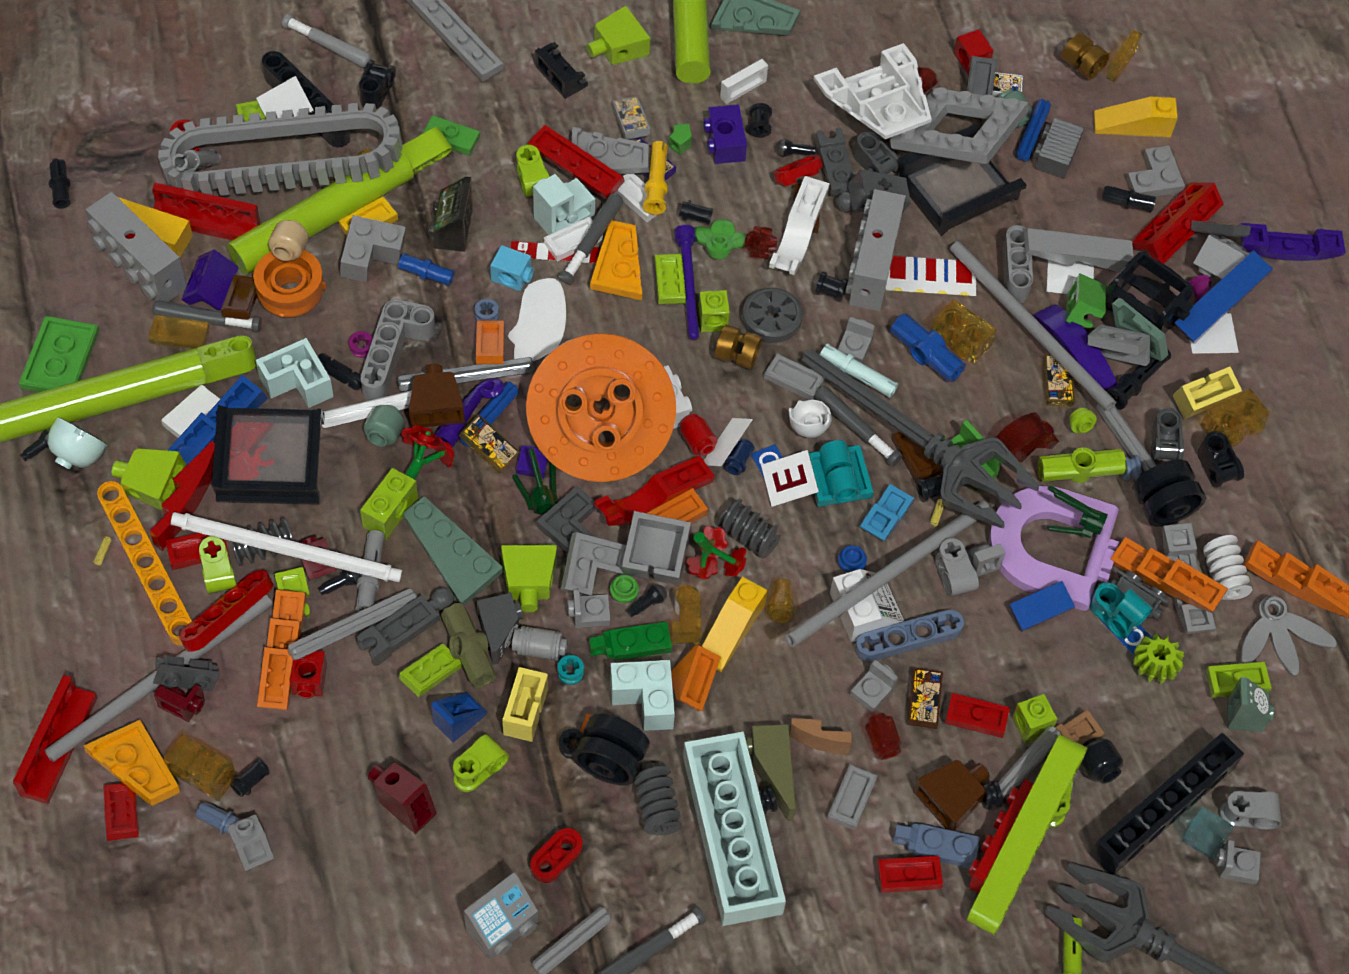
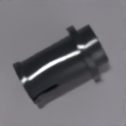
[679,200,714,225]
[230,759,270,797]

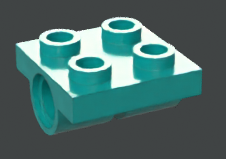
[808,440,874,507]

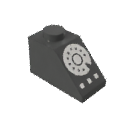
[477,593,523,665]

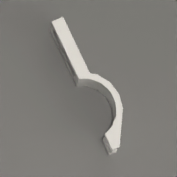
[769,176,830,275]

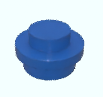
[838,545,867,573]

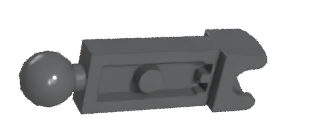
[815,128,854,212]
[357,588,454,666]

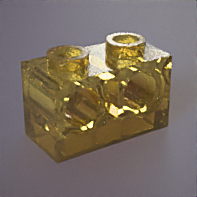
[931,299,997,364]
[1200,388,1270,447]
[164,734,236,802]

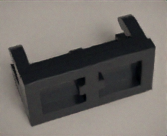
[535,42,588,99]

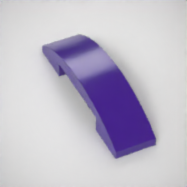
[1240,223,1346,261]
[1033,304,1117,391]

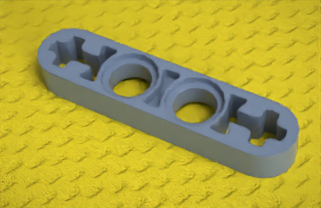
[855,610,964,662]

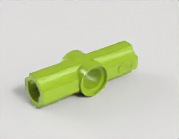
[1038,447,1126,483]

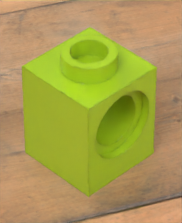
[698,290,730,333]
[1012,694,1057,743]

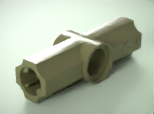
[441,603,497,688]

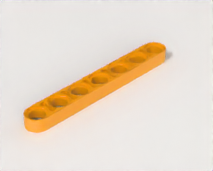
[97,481,192,646]

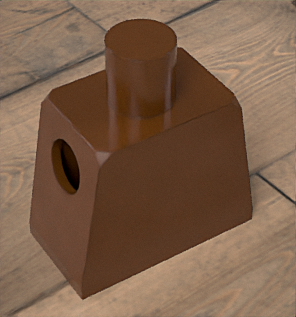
[409,363,465,427]
[913,760,990,831]

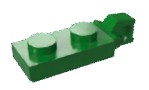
[589,622,672,661]

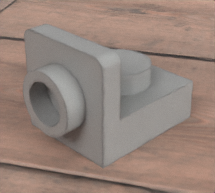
[838,317,875,364]
[966,544,1005,577]
[568,589,610,628]
[850,660,898,713]
[227,815,274,871]
[1216,839,1261,885]

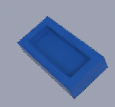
[1009,581,1075,632]

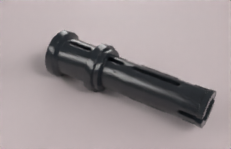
[1106,350,1171,410]

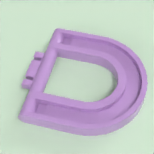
[989,486,1120,611]

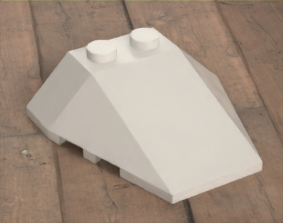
[813,43,932,139]

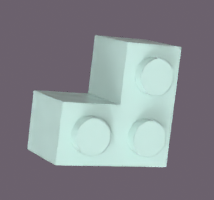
[533,174,595,235]
[256,338,334,408]
[610,660,675,731]

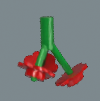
[401,425,454,480]
[686,526,747,579]

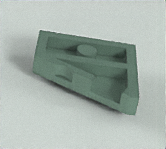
[1112,298,1168,361]

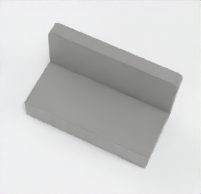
[1088,324,1150,366]

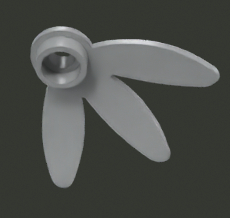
[1240,595,1337,675]

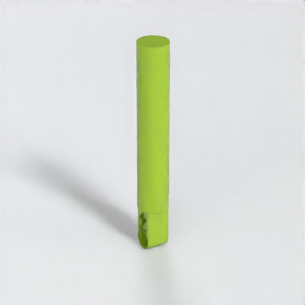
[673,0,711,83]
[227,127,453,275]
[0,336,257,443]

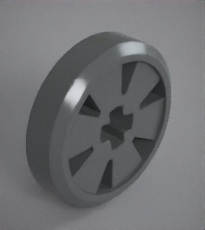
[742,288,802,343]

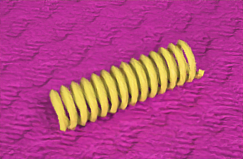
[930,499,944,527]
[93,536,112,565]

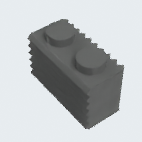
[1034,118,1084,179]

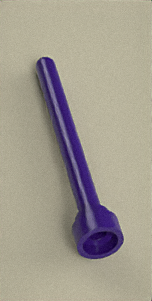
[674,225,699,340]

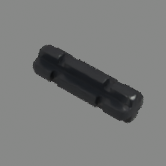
[318,353,362,390]

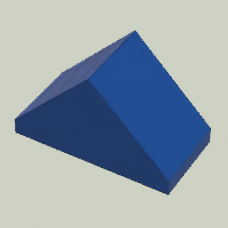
[431,692,487,743]

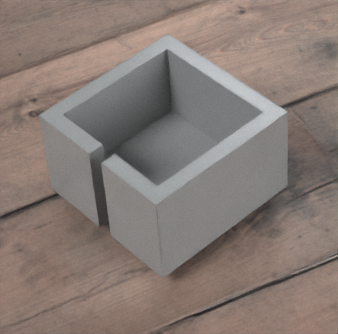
[622,511,692,586]

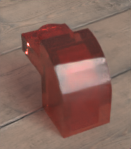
[995,412,1059,462]

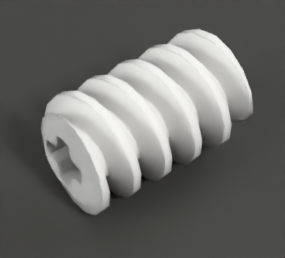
[1203,535,1253,600]

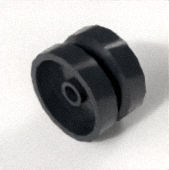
[1132,459,1206,527]
[572,714,650,786]

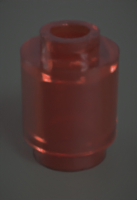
[864,713,902,760]

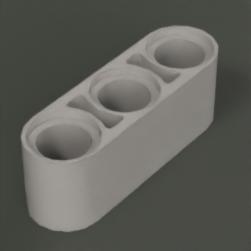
[1002,225,1033,303]

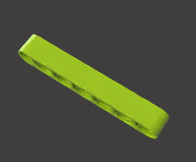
[966,734,1088,936]

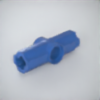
[890,314,966,382]

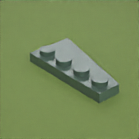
[403,496,503,606]

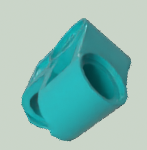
[1089,583,1154,639]

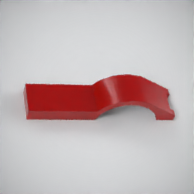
[593,455,715,526]

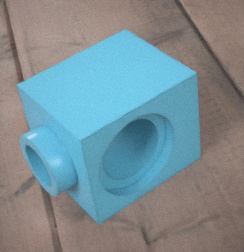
[490,245,534,291]

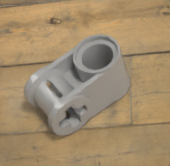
[935,538,979,597]
[1219,791,1282,830]

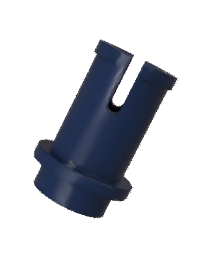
[725,439,755,475]

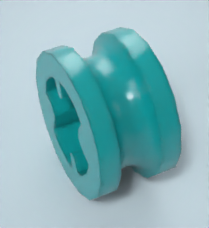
[557,655,584,685]

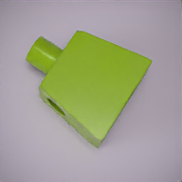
[586,6,650,65]
[112,449,186,511]
[501,545,557,613]

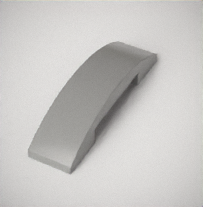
[1162,523,1216,634]

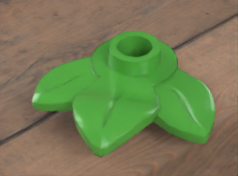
[695,219,747,259]

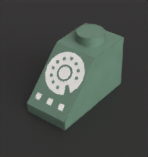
[1226,677,1274,732]

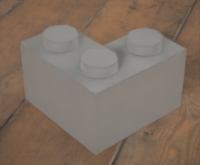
[340,215,406,283]

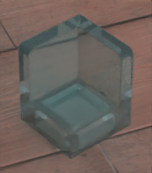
[1181,806,1234,860]

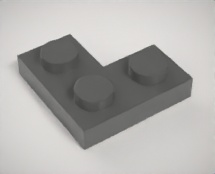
[537,486,596,553]

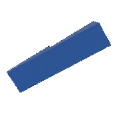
[1175,250,1273,344]
[167,375,268,466]

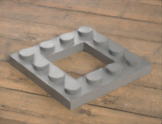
[890,87,1029,164]

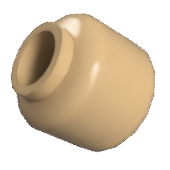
[268,220,309,261]

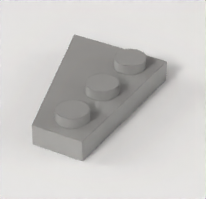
[572,127,650,174]

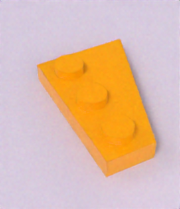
[590,220,642,301]
[84,720,180,806]

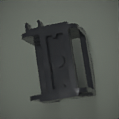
[1106,252,1193,334]

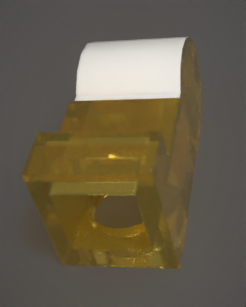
[671,585,702,644]

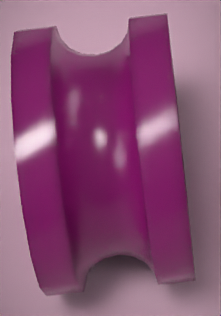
[349,331,373,358]

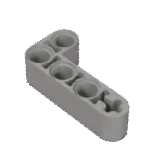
[361,300,435,401]

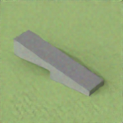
[1024,228,1134,273]

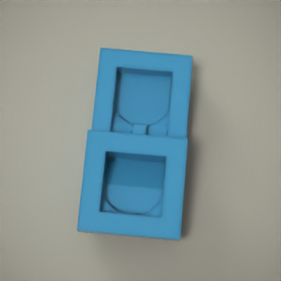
[860,484,914,542]

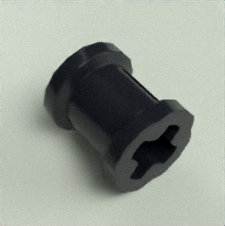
[748,103,772,138]
[815,271,848,302]
[916,472,943,502]

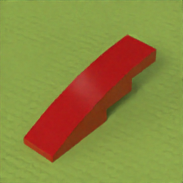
[149,441,215,551]

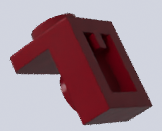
[300,536,337,581]
[154,684,205,723]

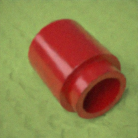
[680,414,717,456]

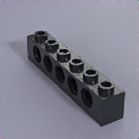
[1090,732,1245,875]

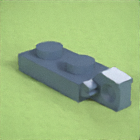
[893,824,980,869]

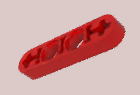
[179,570,274,652]

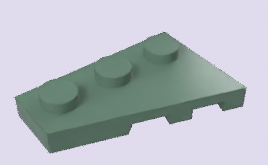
[711,0,800,35]

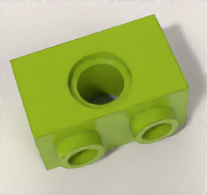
[360,468,418,540]

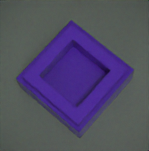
[516,445,548,478]

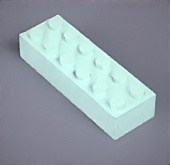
[683,731,786,926]

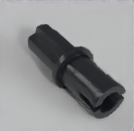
[48,158,70,209]
[1102,186,1156,213]

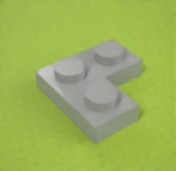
[1126,146,1185,196]
[561,532,626,596]

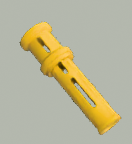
[643,141,668,215]

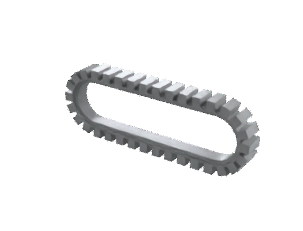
[158,103,403,196]

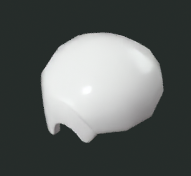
[788,399,832,438]

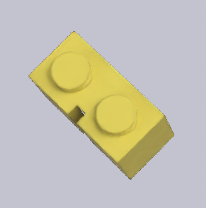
[1172,367,1242,419]
[503,667,548,742]

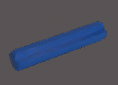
[1016,99,1051,162]
[459,382,518,447]

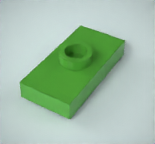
[422,115,480,156]

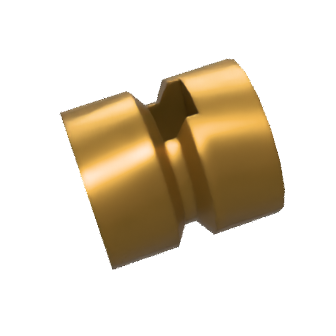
[1061,32,1110,80]
[714,324,763,370]

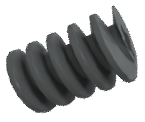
[718,498,781,559]
[232,517,293,566]
[634,766,683,836]

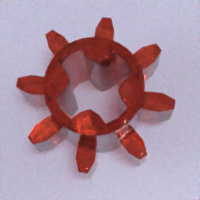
[745,226,778,259]

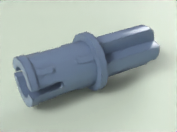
[195,802,242,835]

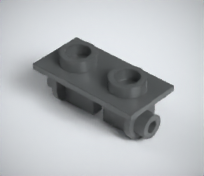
[1111,570,1168,620]
[153,655,220,691]

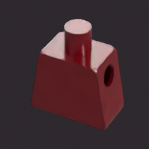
[368,763,437,835]

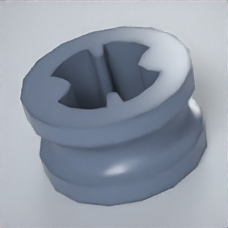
[474,298,499,321]
[1121,455,1141,481]

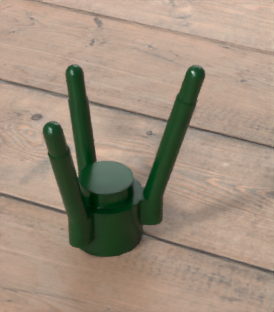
[512,448,559,515]
[1047,486,1108,538]

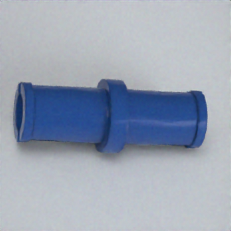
[398,253,455,286]

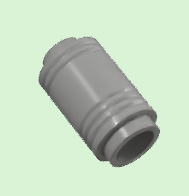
[512,626,568,661]

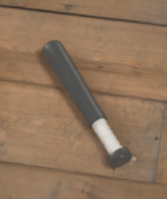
[558,193,623,285]
[152,301,262,333]
[815,386,903,467]
[597,906,706,974]

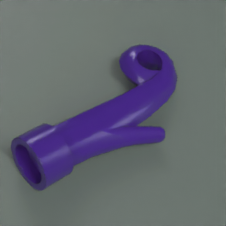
[435,378,504,448]

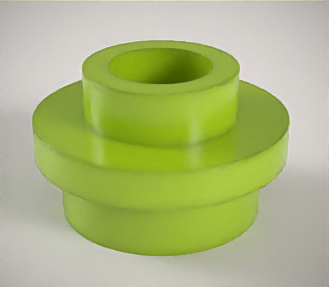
[1069,408,1097,434]

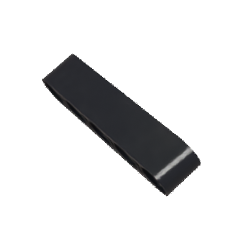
[262,51,350,148]

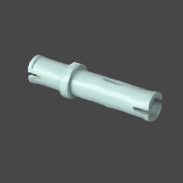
[820,343,899,399]

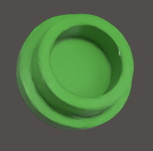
[610,575,639,603]

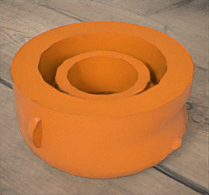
[253,250,327,318]

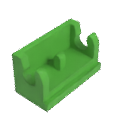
[1066,273,1106,328]

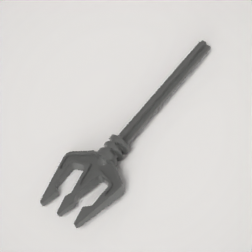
[801,349,1039,528]
[1044,863,1232,974]

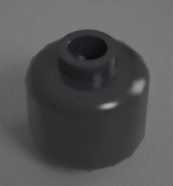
[1080,737,1123,784]

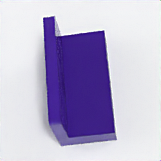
[181,249,238,311]

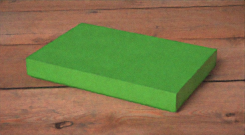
[19,316,100,392]

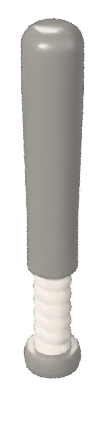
[282,14,372,68]

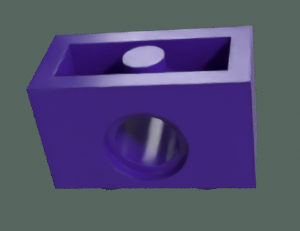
[703,104,747,164]

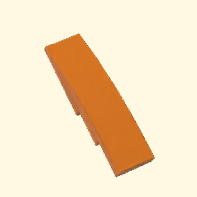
[1110,537,1228,613]
[1243,540,1349,618]
[257,590,307,710]

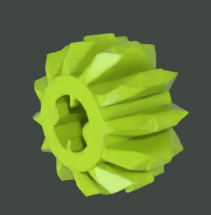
[1133,633,1184,685]

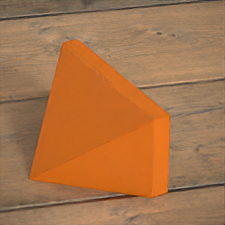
[671,645,721,711]

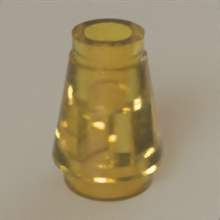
[767,579,796,623]

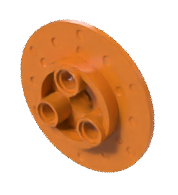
[526,333,676,482]

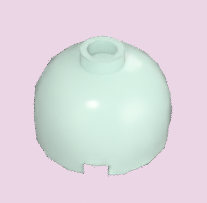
[47,417,107,470]

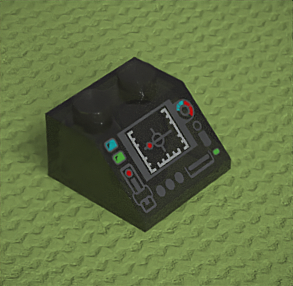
[428,177,473,252]

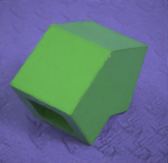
[669,124,692,155]

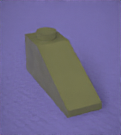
[746,725,796,821]

